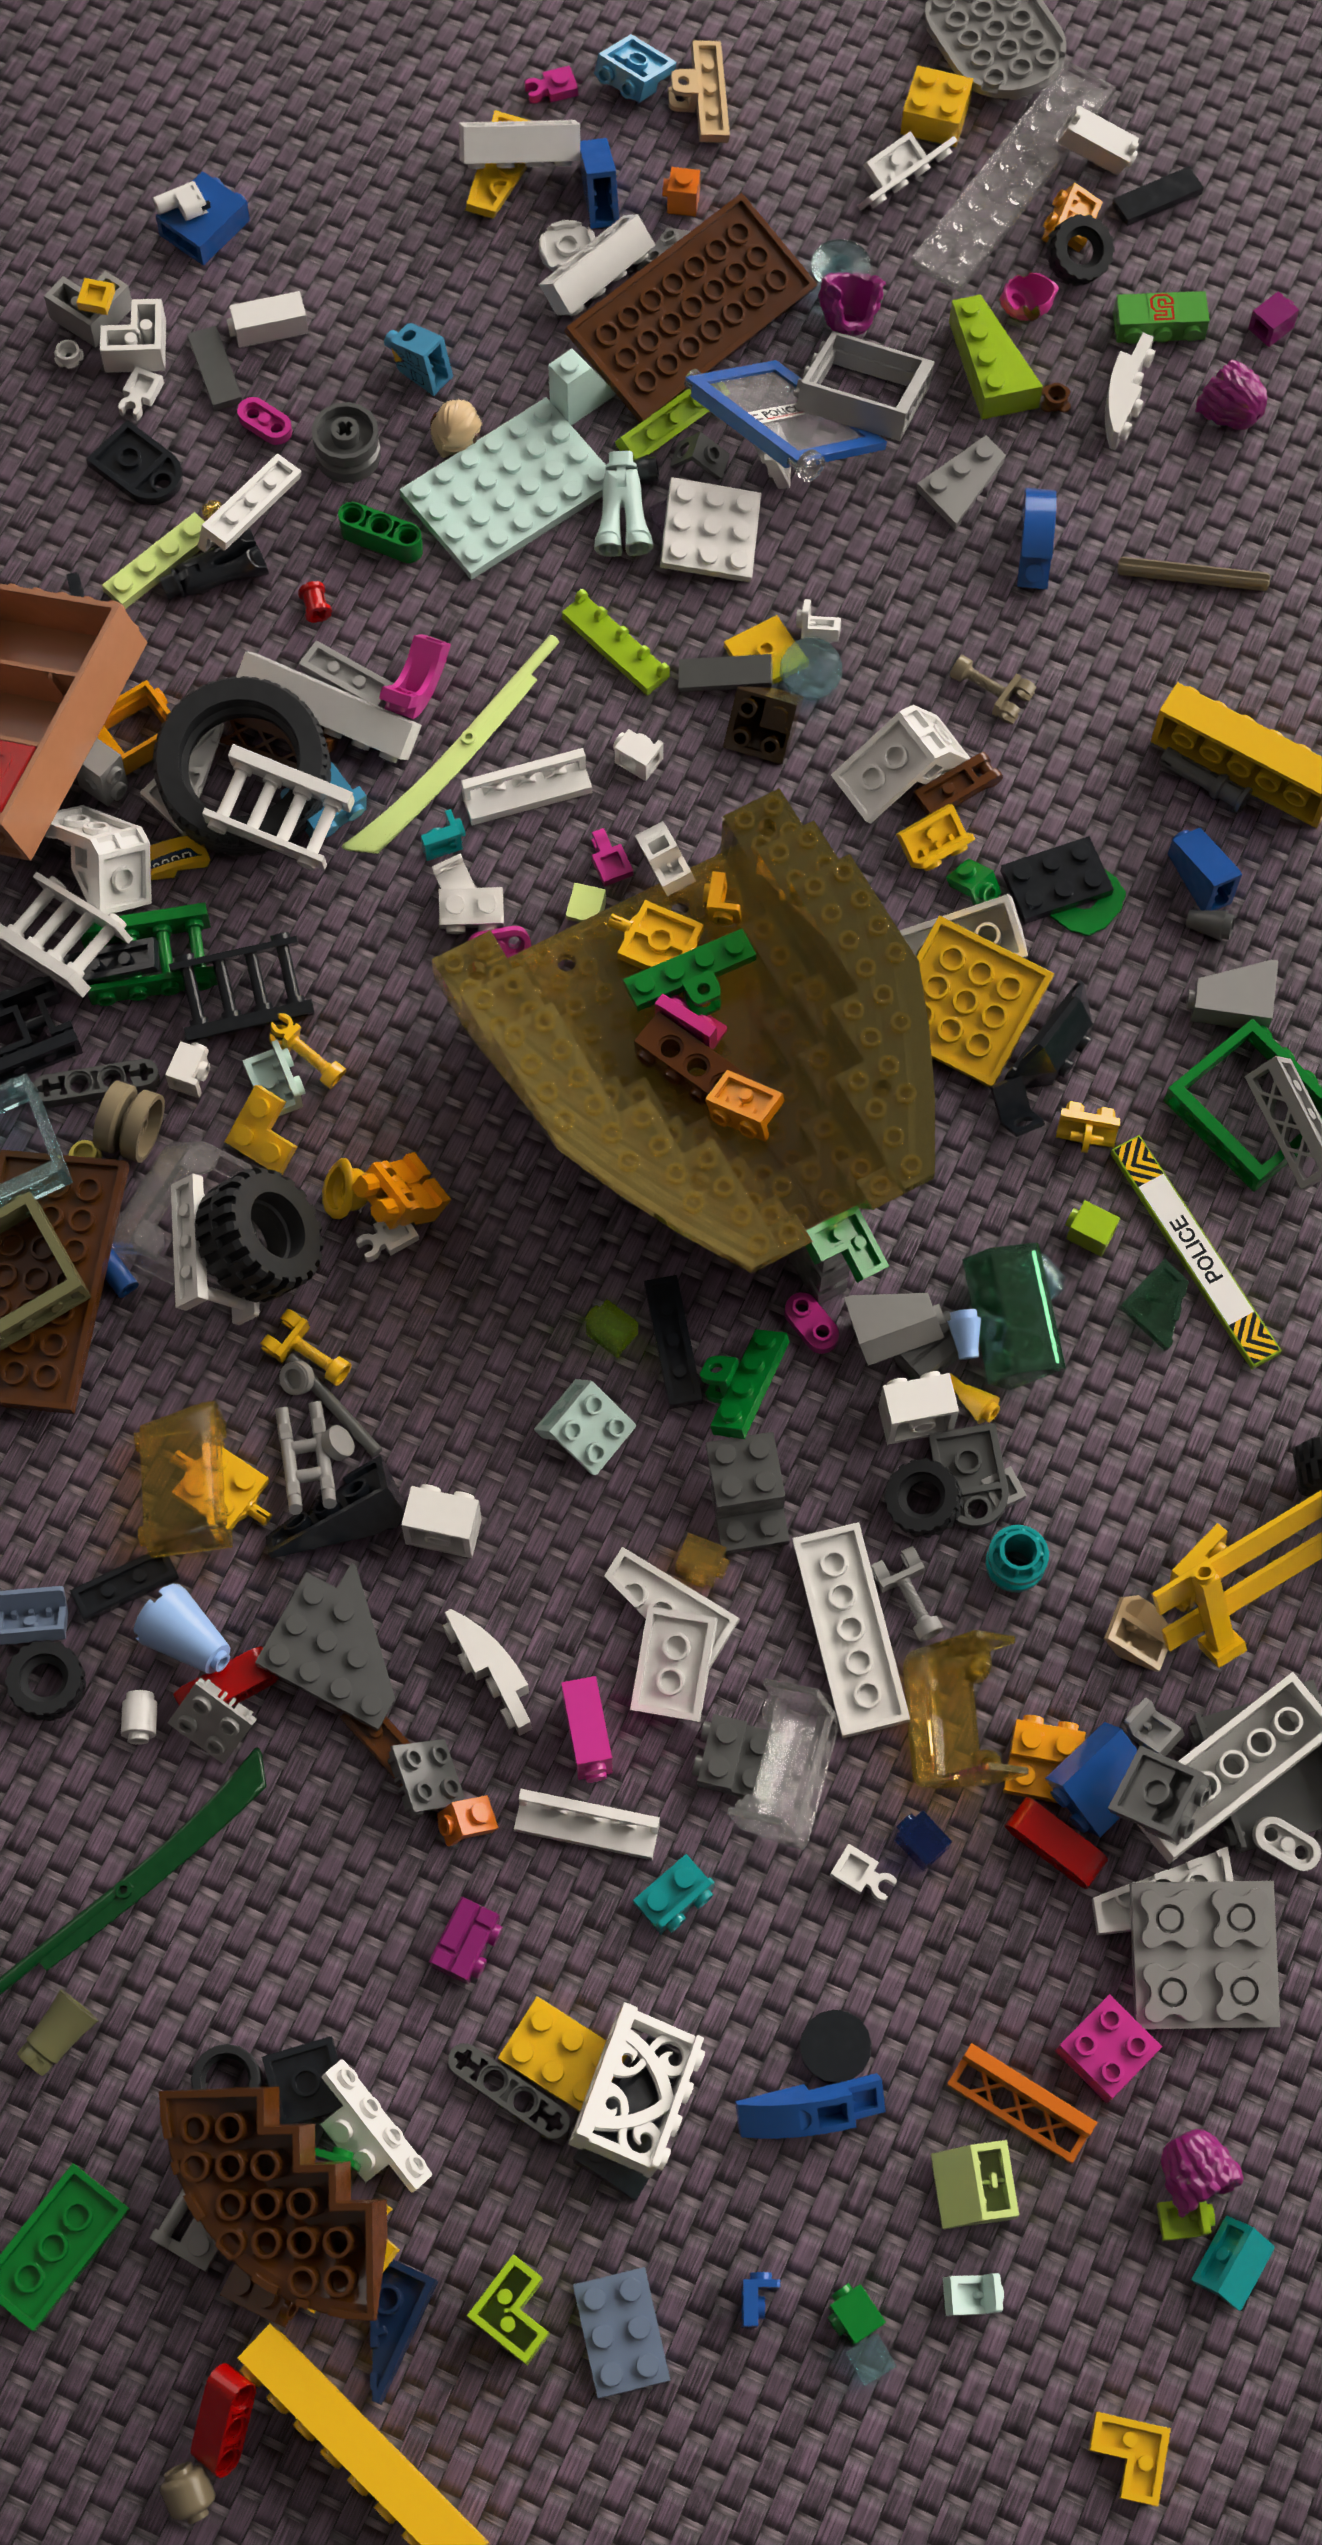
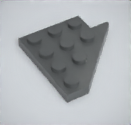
[255,1563,395,1731]

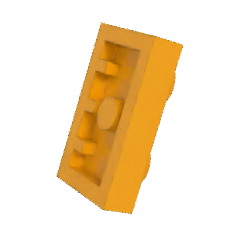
[1042,182,1102,252]
[705,1070,785,1142]

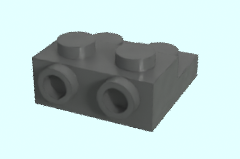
[692,1714,781,1803]
[1108,1746,1211,1846]

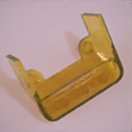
[903,1630,1029,1789]

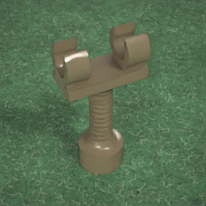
[950,655,1037,724]

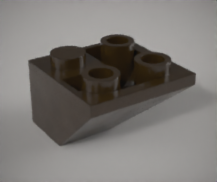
[723,687,804,764]

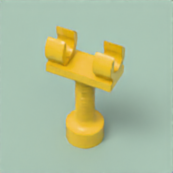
[269,1013,347,1089]
[260,1309,352,1386]

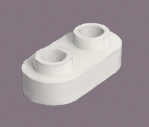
[1252,1816,1321,1871]

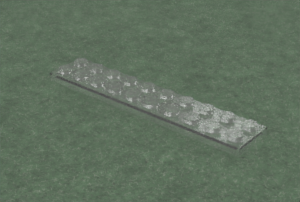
[911,61,1116,293]

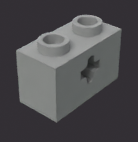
[76,738,128,807]

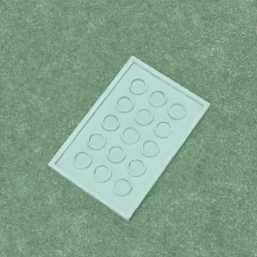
[399,397,606,580]

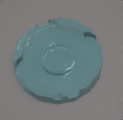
[780,637,842,701]

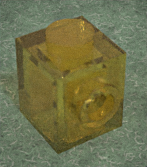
[675,1533,730,1587]

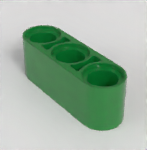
[338,502,423,563]

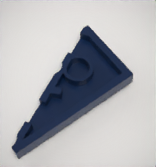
[370,2259,438,2405]

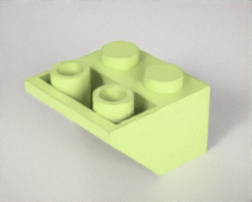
[931,2140,1019,2229]

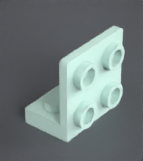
[534,1379,636,1475]

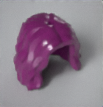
[818,272,886,336]
[1195,359,1268,430]
[1161,2129,1244,2218]

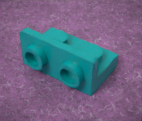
[633,1854,715,1935]

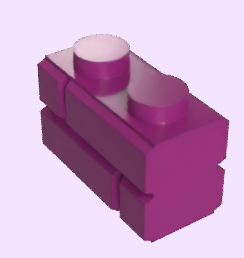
[429,1897,503,1985]

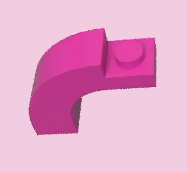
[379,634,451,719]

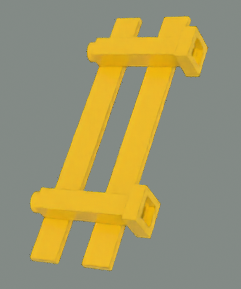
[1152,1490,1322,1668]

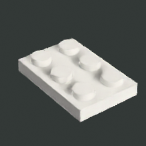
[630,1606,718,1722]

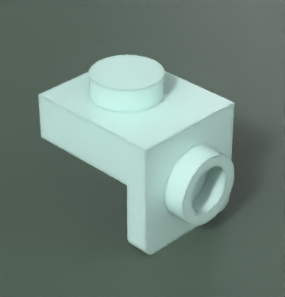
[943,2273,1004,2316]

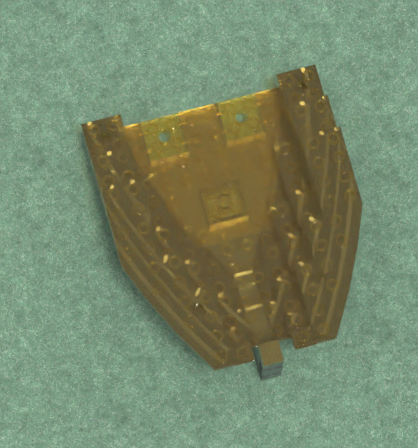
[432,788,935,1304]

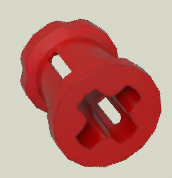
[298,581,332,623]

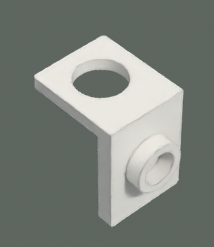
[432,853,476,889]

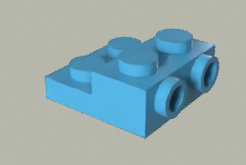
[594,34,677,103]

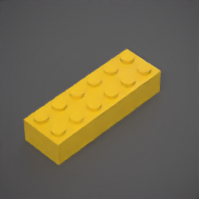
[1151,682,1322,828]

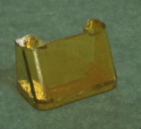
[134,1401,233,1558]

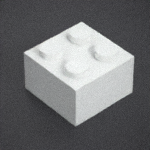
[878,1371,959,1445]
[401,1484,482,1558]

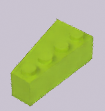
[949,294,1043,420]

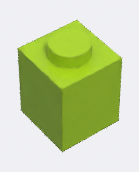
[1065,1200,1120,1257]

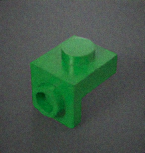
[946,858,1001,906]

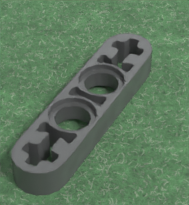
[32,1059,160,1108]
[448,2043,570,2141]

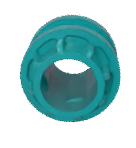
[985,1525,1049,1592]

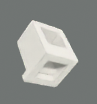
[613,729,663,781]
[165,1041,210,1098]

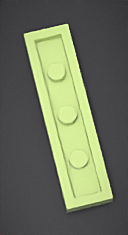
[102,512,205,609]

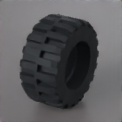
[195,1167,324,1302]

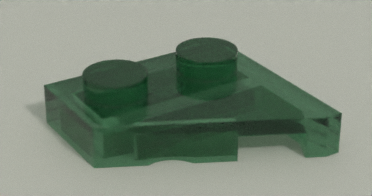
[1119,1259,1189,1351]

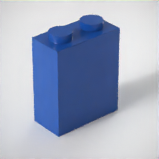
[155,171,250,266]
[1045,1722,1137,1837]

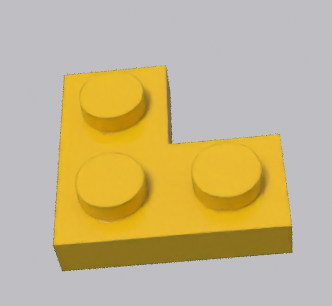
[224,1085,297,1175]
[1088,2411,1171,2507]

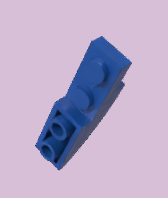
[735,2073,886,2139]

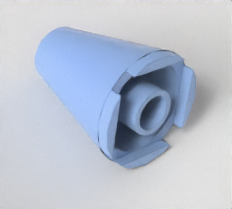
[134,1584,230,1674]

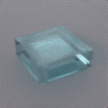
[845,2333,897,2386]

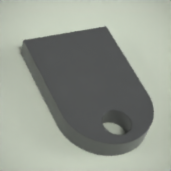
[928,1423,1009,1529]

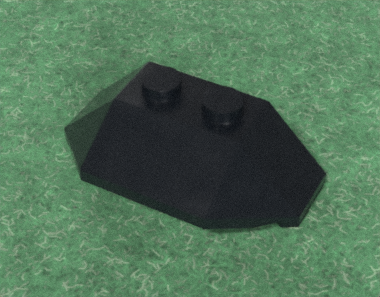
[1004,979,1093,1089]

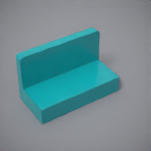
[1191,2215,1275,2311]

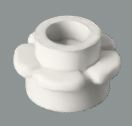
[54,340,84,369]

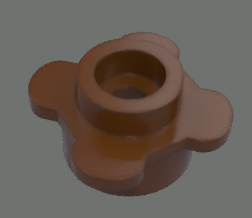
[1041,383,1071,413]

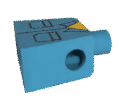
[384,323,454,396]

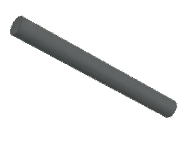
[285,1353,382,1458]

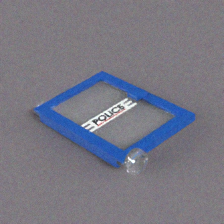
[684,360,887,482]

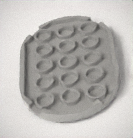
[925,0,1066,100]

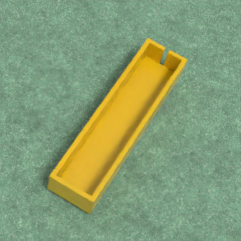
[238,2323,490,2545]

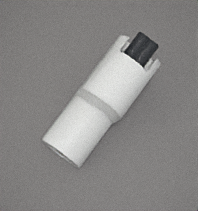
[152,181,211,221]

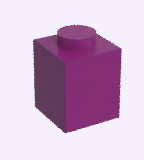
[1248,291,1299,347]

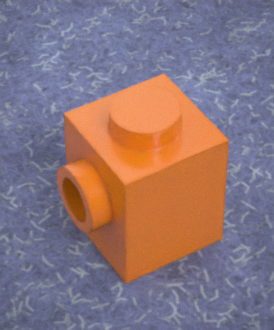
[662,167,700,217]

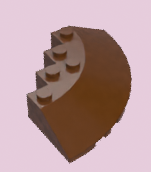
[159,2086,387,2321]

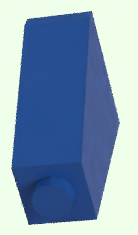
[580,138,619,229]
[1168,828,1242,910]

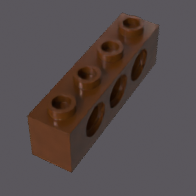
[634,1011,759,1105]

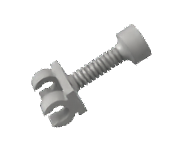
[870,1546,944,1642]

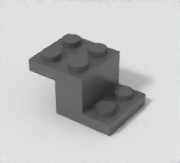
[705,1432,790,1555]

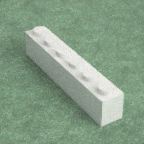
[236,652,422,763]

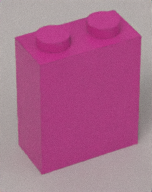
[561,1676,613,1783]

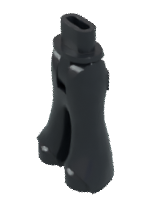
[159,527,269,600]

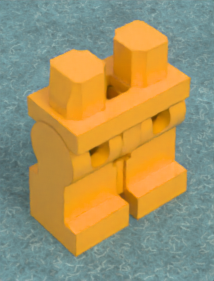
[352,1152,451,1229]

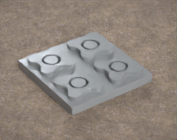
[1129,1881,1280,2029]

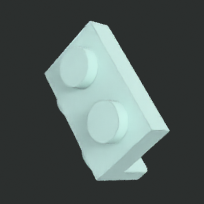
[242,1040,306,1116]

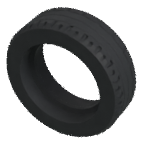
[153,676,331,856]

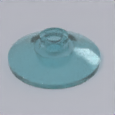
[811,239,870,283]

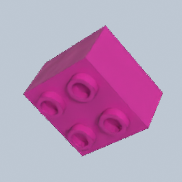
[1055,1994,1162,2103]

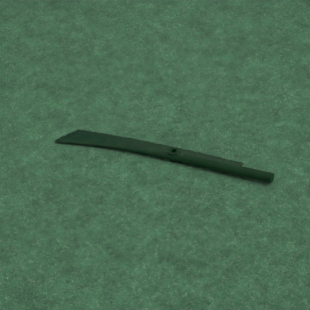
[0,1747,267,1995]

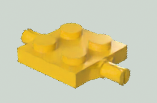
[607,900,704,970]
[171,1442,272,1535]

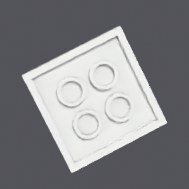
[660,477,761,582]

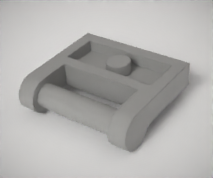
[149,2189,219,2272]

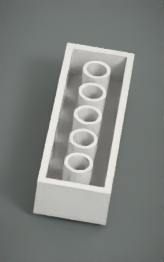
[1138,1672,1322,1864]

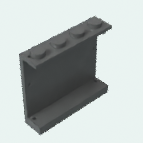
[1188,1679,1322,1854]

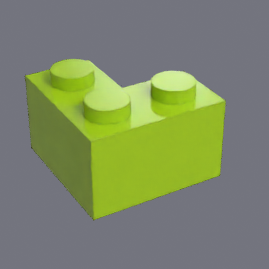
[467,2254,550,2366]

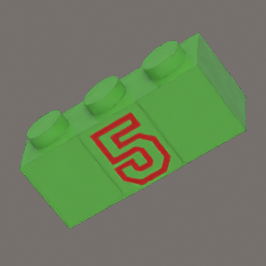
[1113,291,1210,344]

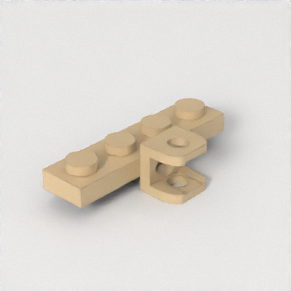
[668,40,730,143]

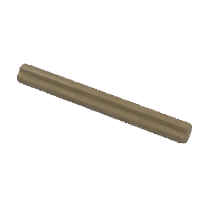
[1117,557,1270,591]

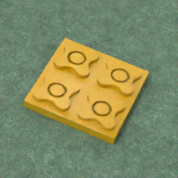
[914,915,1054,1087]

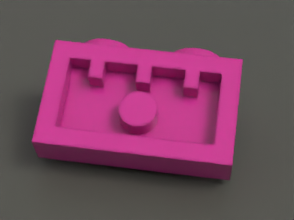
[655,993,727,1050]

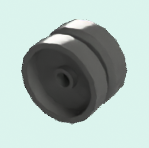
[312,402,381,483]

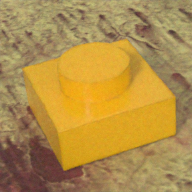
[76,278,115,315]

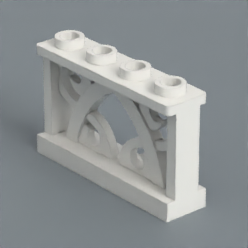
[568,2002,705,2178]

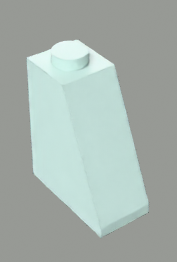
[548,349,615,426]

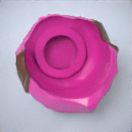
[999,272,1059,321]

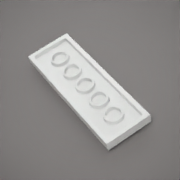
[792,1522,910,1738]

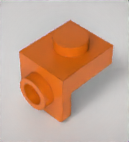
[437,1795,498,1846]

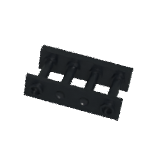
[169,932,315,1042]

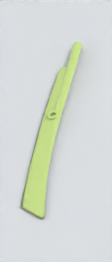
[341,635,559,853]

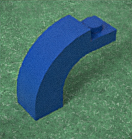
[1017,488,1057,589]

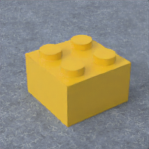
[900,65,974,147]

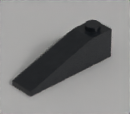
[573,2036,680,2201]

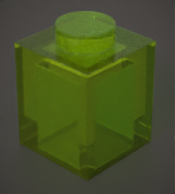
[585,1299,638,1358]

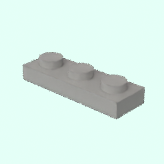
[299,640,394,707]

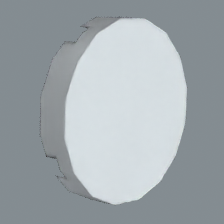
[539,220,596,271]

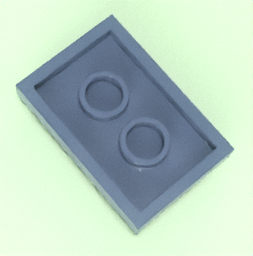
[573,2267,670,2399]

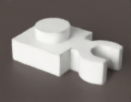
[118,366,164,421]
[356,1222,419,1262]
[830,1844,897,1902]

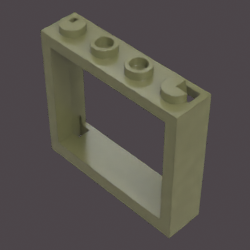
[0,1191,91,1351]

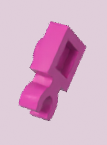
[524,65,578,104]

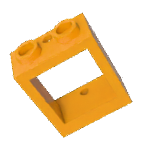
[97,680,171,775]

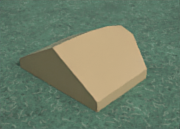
[1104,1595,1170,1672]

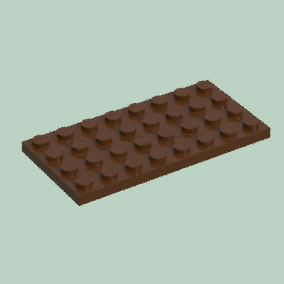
[564,192,818,423]
[0,1150,130,1414]

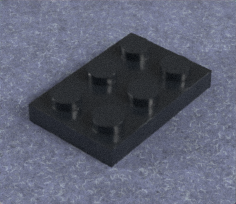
[1000,836,1114,924]

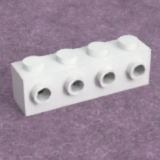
[459,120,580,169]
[539,214,655,316]

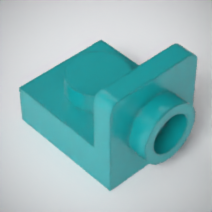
[421,809,466,861]

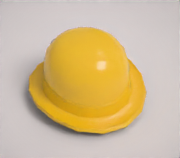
[322,1158,368,1219]

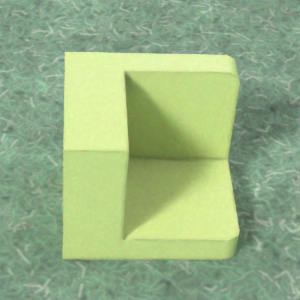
[566,883,606,924]

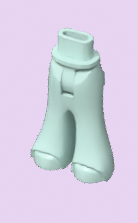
[594,451,653,557]

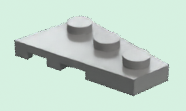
[916,435,1006,531]

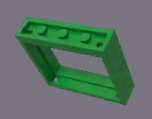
[1163,1018,1322,1192]

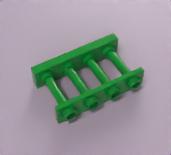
[81,902,218,1006]

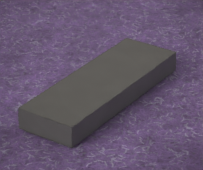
[187,326,243,411]
[679,654,773,692]

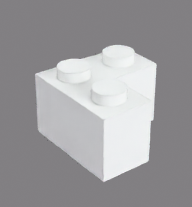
[100,299,166,373]

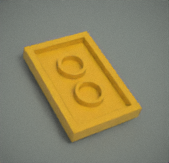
[498,1996,628,2112]

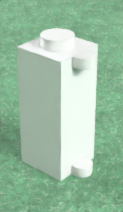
[1057,105,1139,176]
[226,291,309,348]

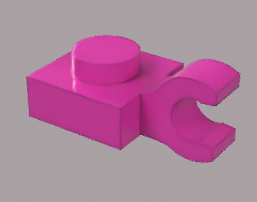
[591,828,634,887]

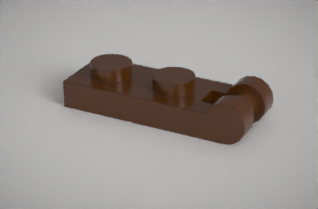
[913,752,1003,816]

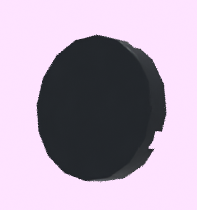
[799,2009,872,2084]

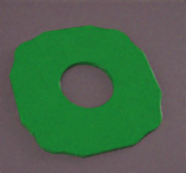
[1050,869,1126,936]

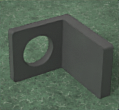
[670,431,730,480]

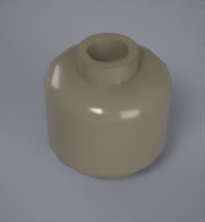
[159,2461,216,2524]

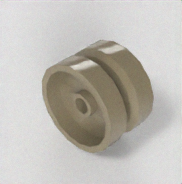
[93,1080,165,1163]

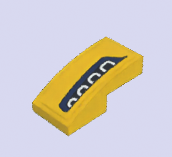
[150,836,210,880]

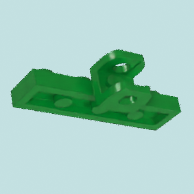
[623,928,757,1016]
[700,1329,789,1439]

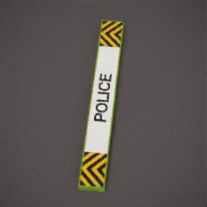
[1110,1135,1282,1370]

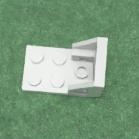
[831,705,970,823]
[45,805,152,915]

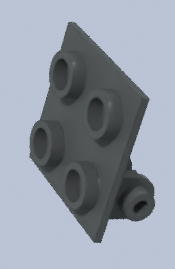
[387,1739,466,1819]

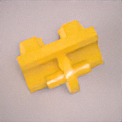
[1056,1101,1120,1153]

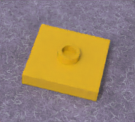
[724,615,809,685]

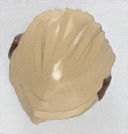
[430,399,482,458]

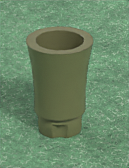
[17,1989,99,2076]

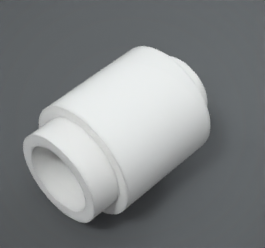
[121,1690,157,1745]

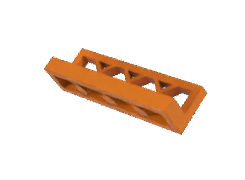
[947,2043,1098,2164]

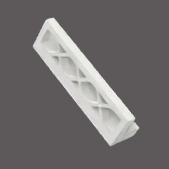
[198,453,302,552]
[461,748,592,825]
[514,1789,660,1860]

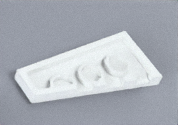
[604,1547,740,1670]

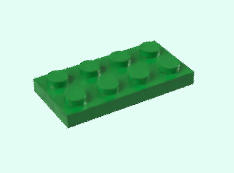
[0,2163,131,2332]

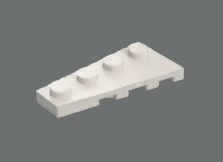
[1092,1846,1234,1935]

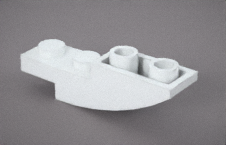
[1105,333,1155,450]
[635,821,696,896]
[442,1609,532,1736]

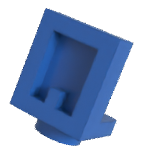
[741,2272,780,2328]

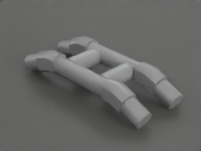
[275,1401,337,1515]

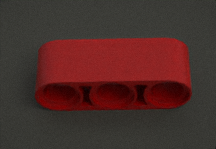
[173,1646,279,1707]
[1005,1797,1108,1889]
[190,2363,256,2478]

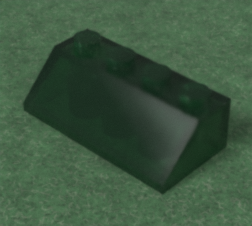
[962,1243,1066,1390]

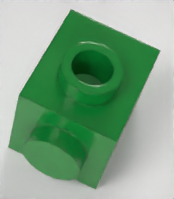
[827,2283,886,2346]

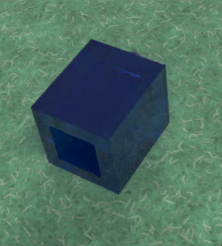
[895,1810,952,1872]

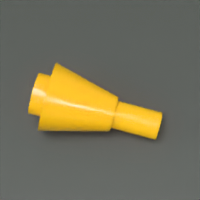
[950,1373,1000,1424]

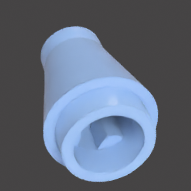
[947,1309,981,1360]

